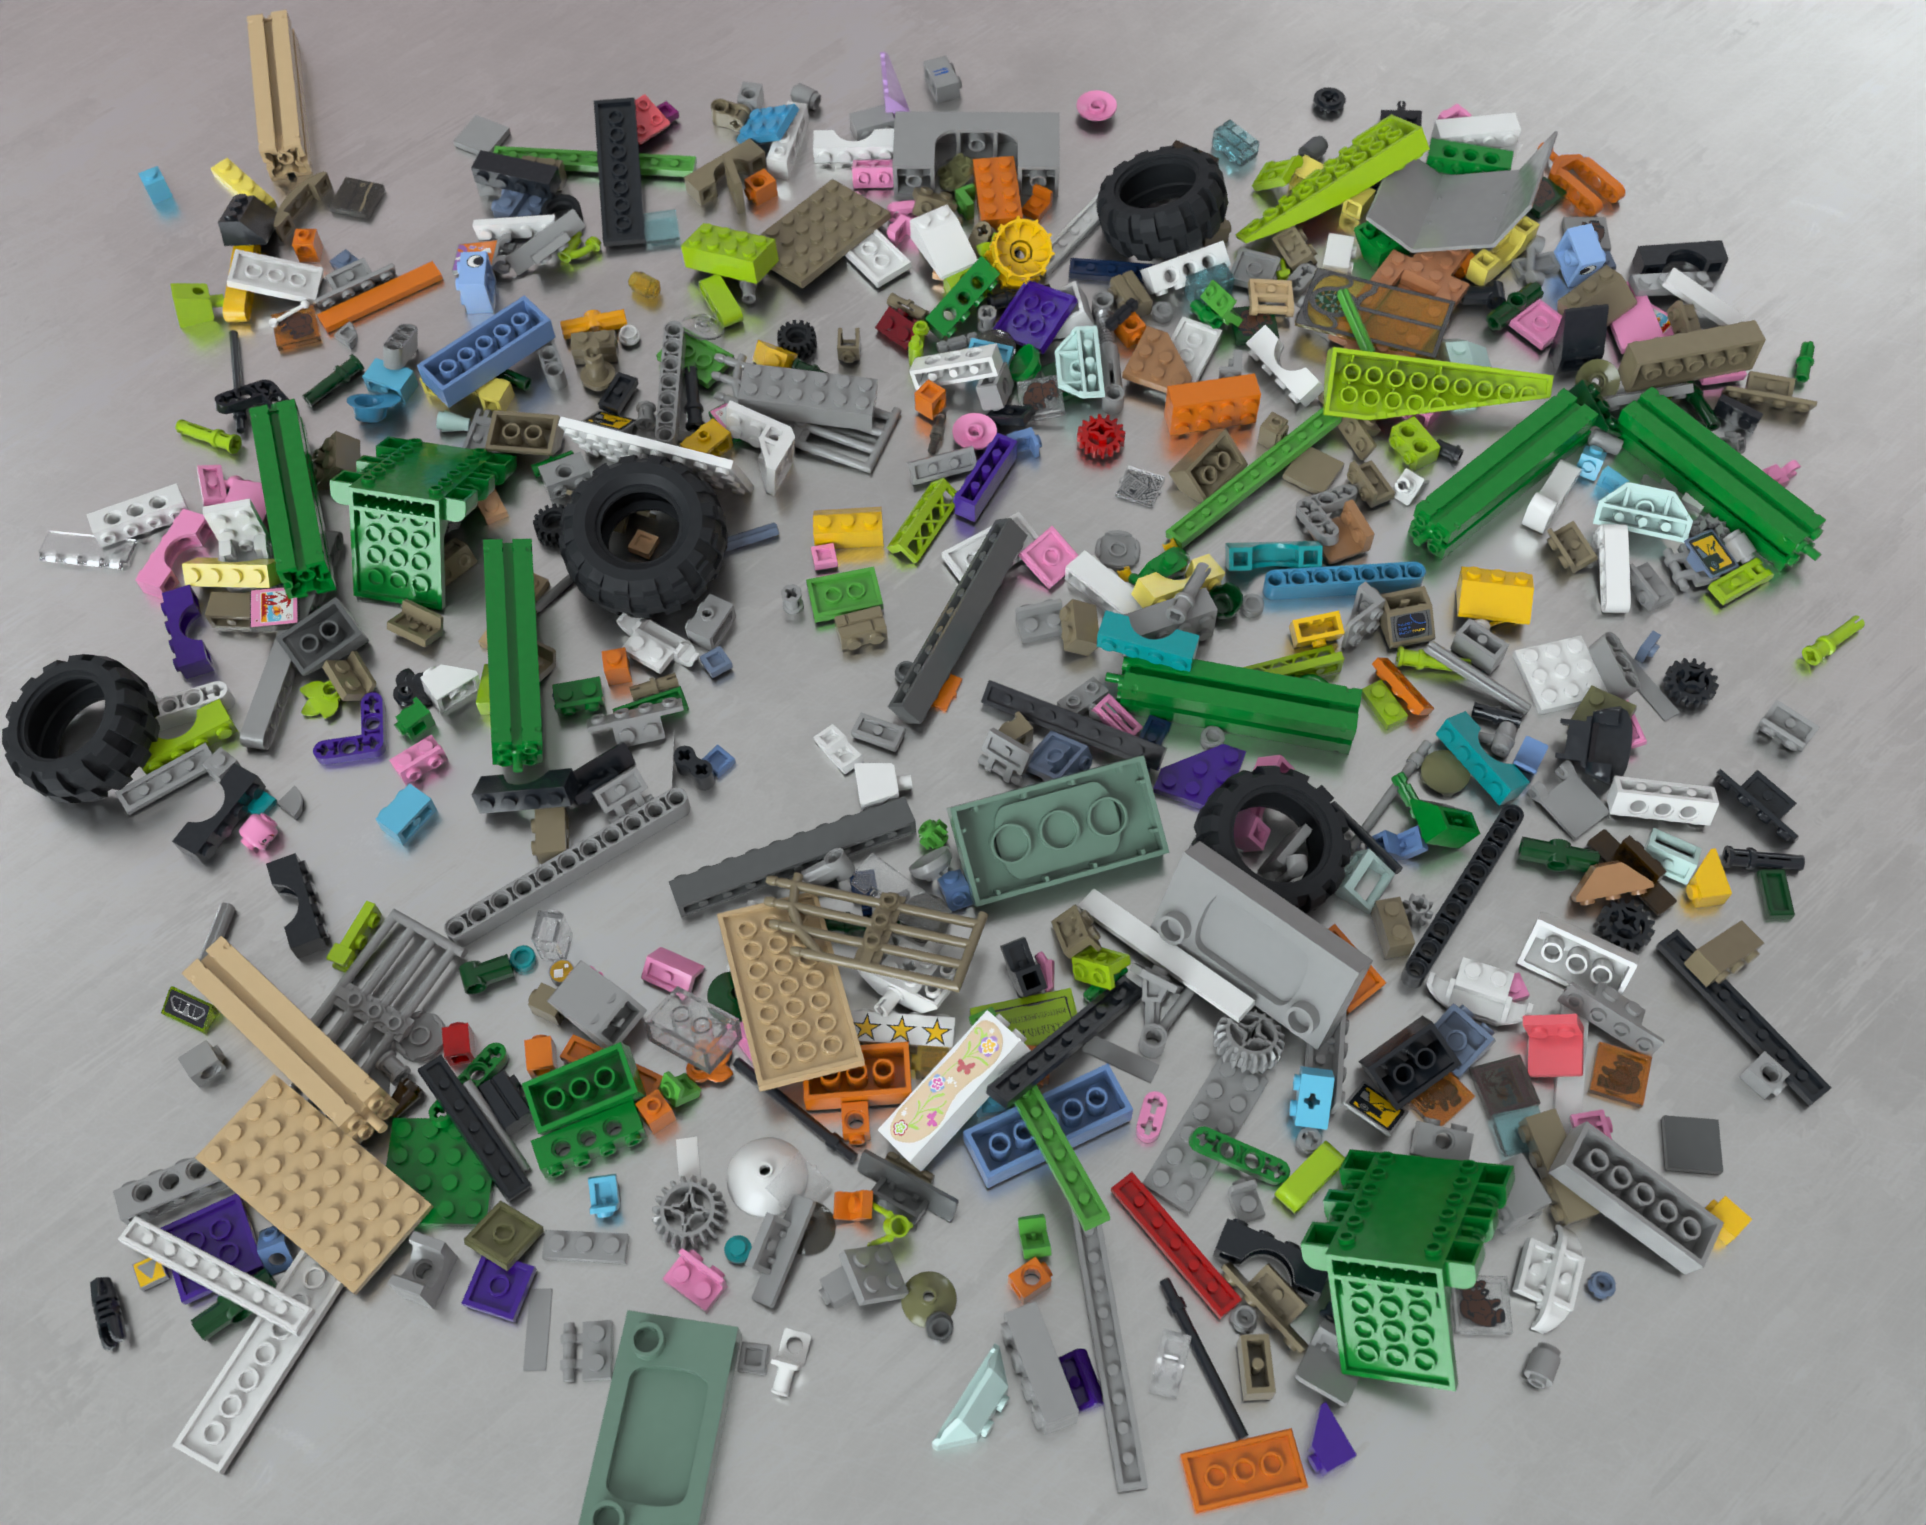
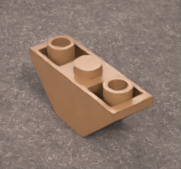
[1571,860,1654,905]

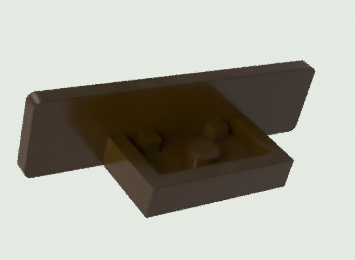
[1587,829,1677,916]

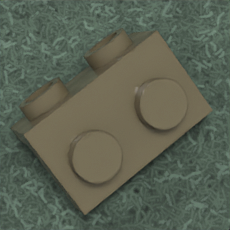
[912,186,958,216]
[1347,460,1395,508]
[1546,520,1598,574]
[387,599,444,648]

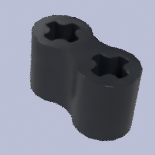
[673,745,716,791]

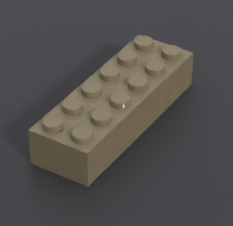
[1618,320,1766,393]

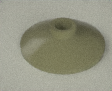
[1575,359,1620,397]
[901,1271,957,1328]

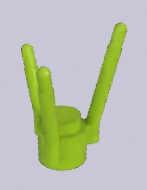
[867,1202,913,1247]

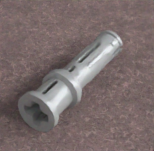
[1165,562,1211,624]

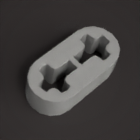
[1287,263,1316,298]

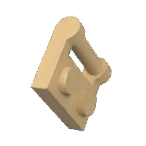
[1248,279,1294,317]

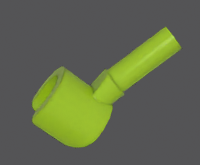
[1276,258,1290,280]

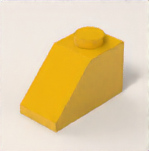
[752,340,798,368]
[1686,848,1732,908]

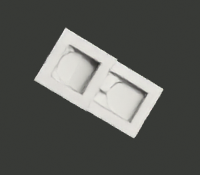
[813,724,864,774]

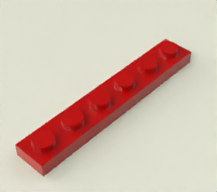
[1111,1172,1242,1319]

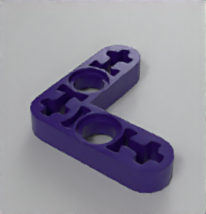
[313,692,387,765]

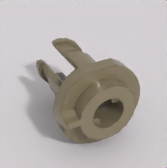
[580,344,616,391]

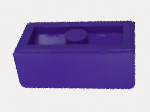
[1058,1348,1103,1414]

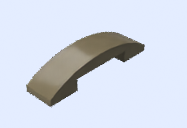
[274,171,333,242]

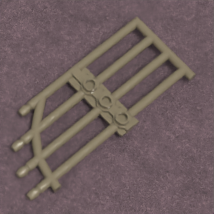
[764,872,988,993]

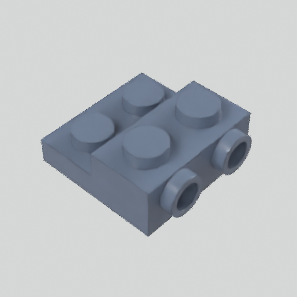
[491,189,548,218]
[1027,730,1093,781]
[1435,1003,1496,1079]

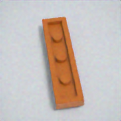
[560,1034,663,1098]

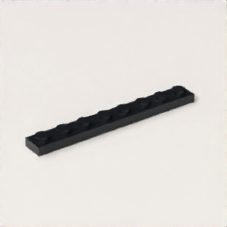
[981,680,1167,771]
[1656,929,1832,1106]
[986,976,1142,1109]

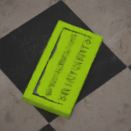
[970,988,1077,1046]

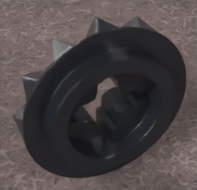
[1313,87,1346,114]

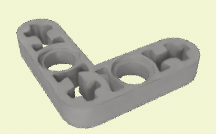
[1296,484,1358,546]

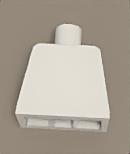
[854,763,913,812]

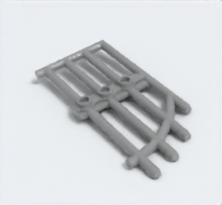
[711,353,901,474]
[290,909,468,1123]

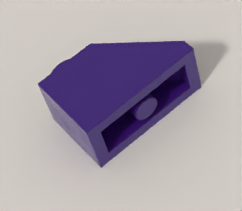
[1308,1402,1357,1477]

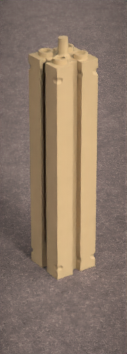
[247,10,313,181]
[181,936,399,1144]

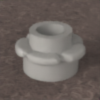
[1230,1304,1258,1333]

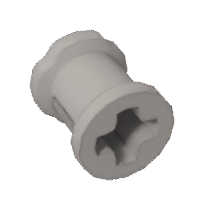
[978,305,997,334]
[636,401,656,431]
[781,584,804,614]
[375,1050,411,1086]

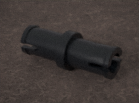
[1471,702,1523,729]

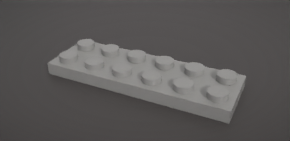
[1143,1056,1269,1215]

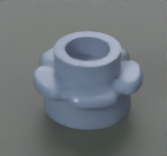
[1588,1271,1616,1299]

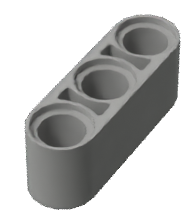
[383,324,418,370]
[537,339,567,391]
[1589,632,1641,700]

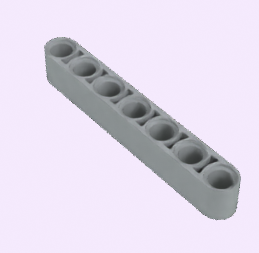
[655,321,686,446]

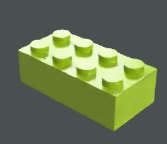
[681,223,779,284]

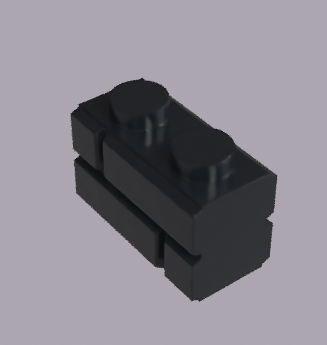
[478,1070,534,1136]

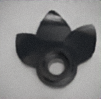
[393,668,432,706]

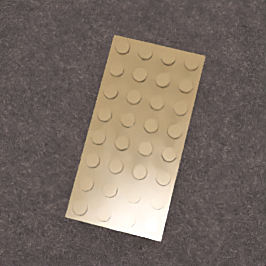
[717,893,865,1092]
[195,1074,433,1295]

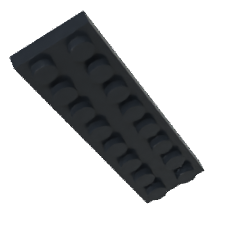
[594,97,646,247]

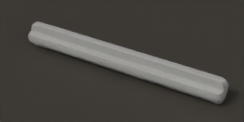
[1424,641,1532,716]

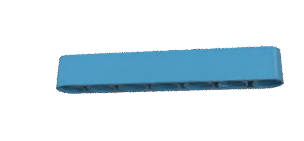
[1262,561,1426,600]

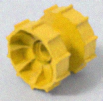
[984,216,1055,290]

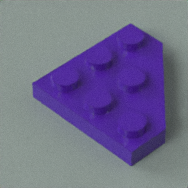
[1153,744,1246,809]

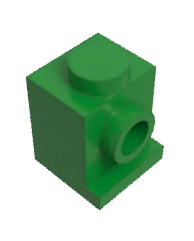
[394,697,436,741]

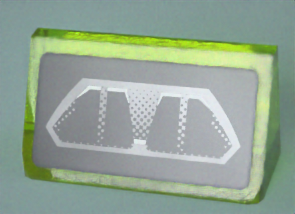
[161,986,220,1034]

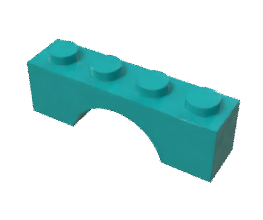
[1225,541,1323,571]
[1096,610,1200,672]
[1435,711,1530,806]

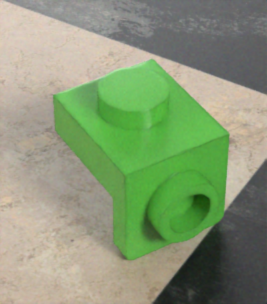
[955,183,975,221]
[659,1071,701,1108]
[1018,1214,1052,1260]

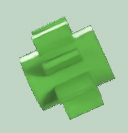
[918,819,949,850]

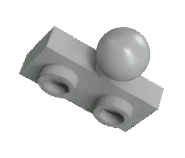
[1057,676,1109,723]

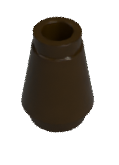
[391,1077,423,1118]

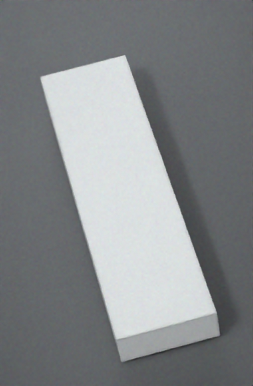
[1662,268,1745,325]

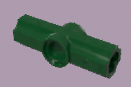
[1486,282,1544,331]
[1518,837,1600,872]
[191,1268,278,1341]

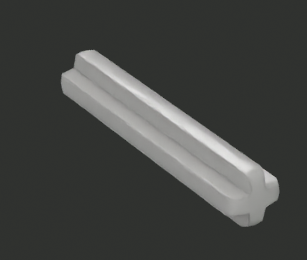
[199,902,235,961]

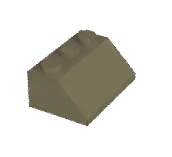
[1557,265,1637,326]
[485,410,564,456]
[1168,429,1248,503]

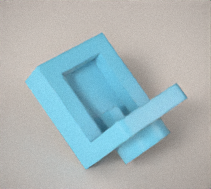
[1577,445,1607,481]
[1597,466,1630,493]
[588,1173,620,1218]

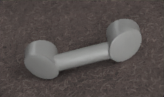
[1525,235,1545,287]
[1263,854,1308,883]

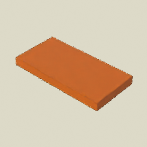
[1179,1428,1309,1515]

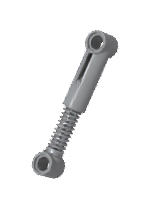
[1091,291,1125,415]

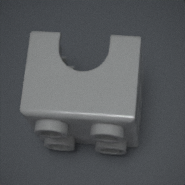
[1497,1153,1552,1234]

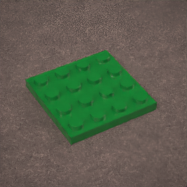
[386,1118,494,1227]

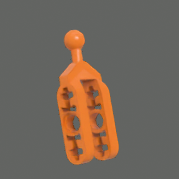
[1537,142,1626,217]

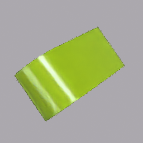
[699,274,744,328]
[1274,1140,1345,1214]

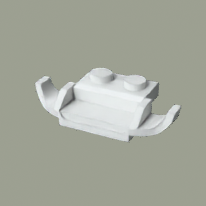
[616,612,700,674]
[1427,957,1534,1027]
[1512,1225,1586,1334]

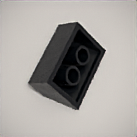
[218,194,277,246]
[1358,1015,1462,1111]

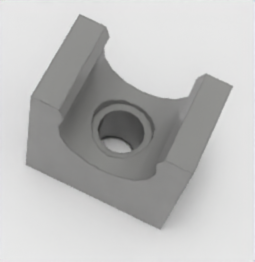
[388,1231,458,1309]

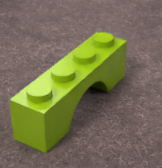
[141,699,238,775]

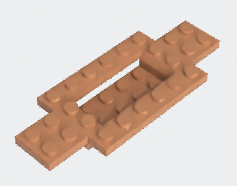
[1328,249,1471,358]

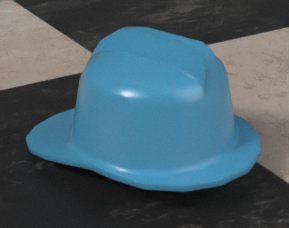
[347,394,401,423]

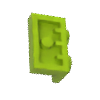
[1071,945,1131,990]

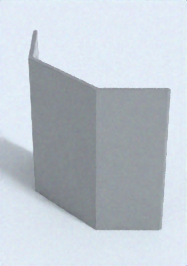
[1366,131,1558,253]

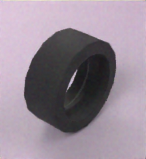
[541,194,583,221]

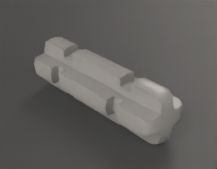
[936,332,978,354]

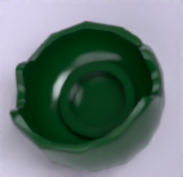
[1209,582,1243,620]

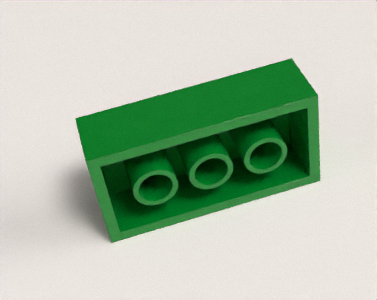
[522,1042,647,1136]

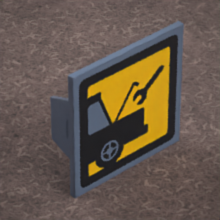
[1684,529,1739,579]

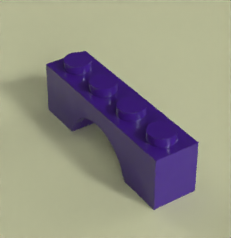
[160,585,214,680]

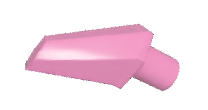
[1034,952,1054,993]

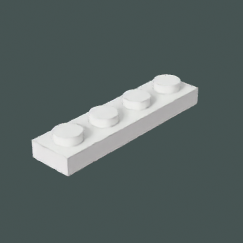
[473,214,557,241]

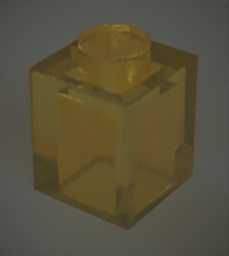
[911,1045,949,1080]

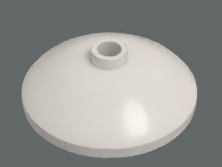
[726,1137,808,1218]

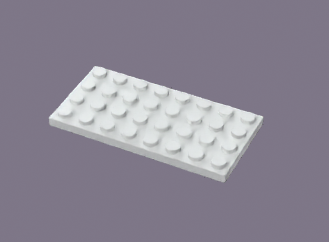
[558,417,754,495]

